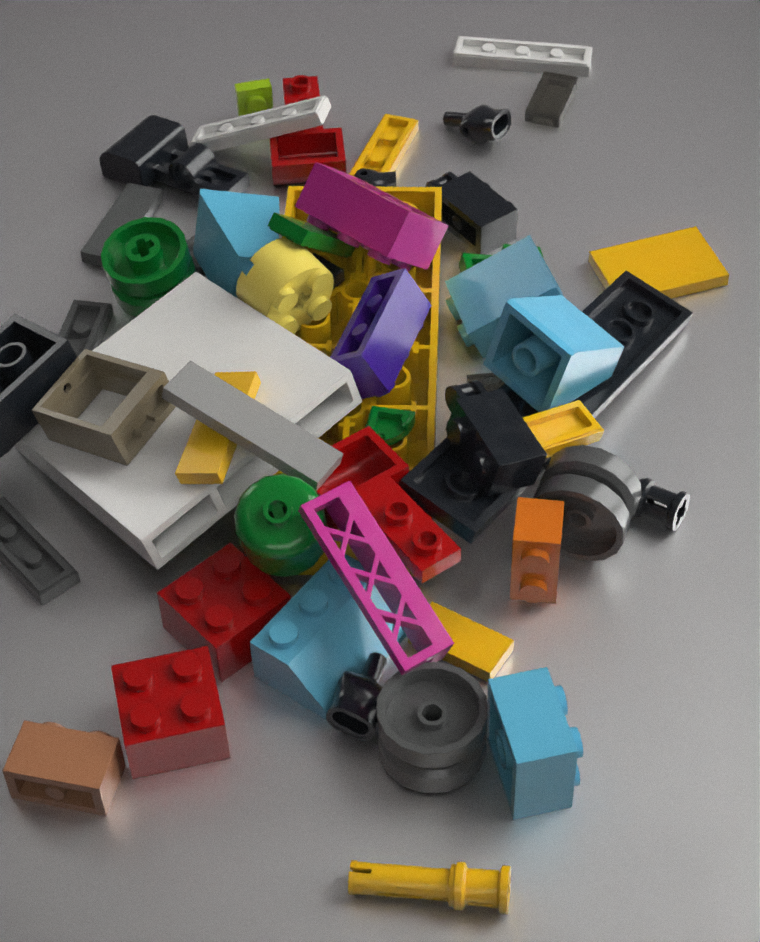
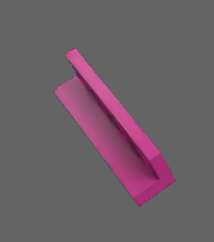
[299,481,454,675]

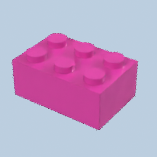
[295,162,448,271]

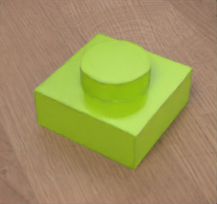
[234,78,273,117]

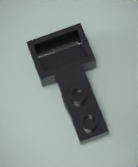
[99,115,250,195]

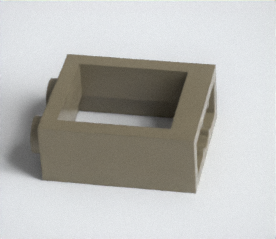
[32,349,176,466]

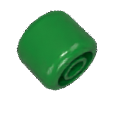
[234,474,328,577]

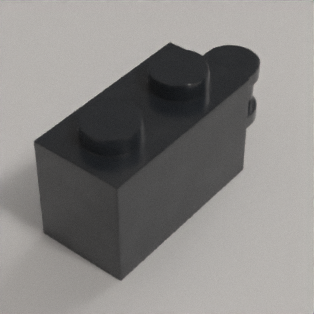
[425,171,518,255]
[445,380,547,496]

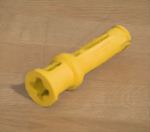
[348,860,511,915]

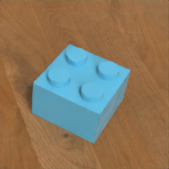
[486,667,583,820]

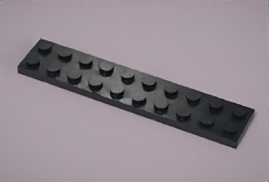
[399,270,693,544]

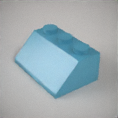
[250,554,406,721]

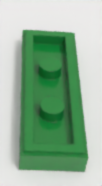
[268,212,356,258]

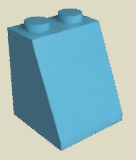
[193,189,279,298]
[445,235,564,358]
[483,295,624,412]

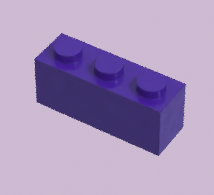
[330,268,432,399]

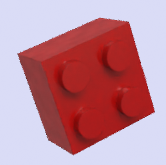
[157,542,291,683]
[111,646,231,780]

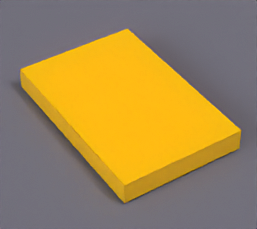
[588,226,729,299]

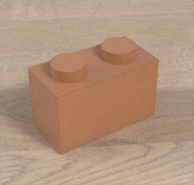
[2,720,126,816]

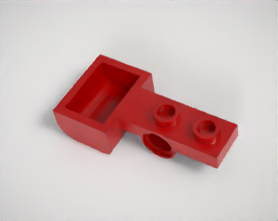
[270,75,347,186]
[316,426,461,584]

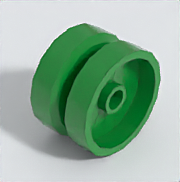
[101,217,196,317]

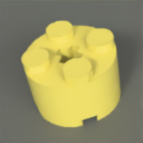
[236,238,334,334]

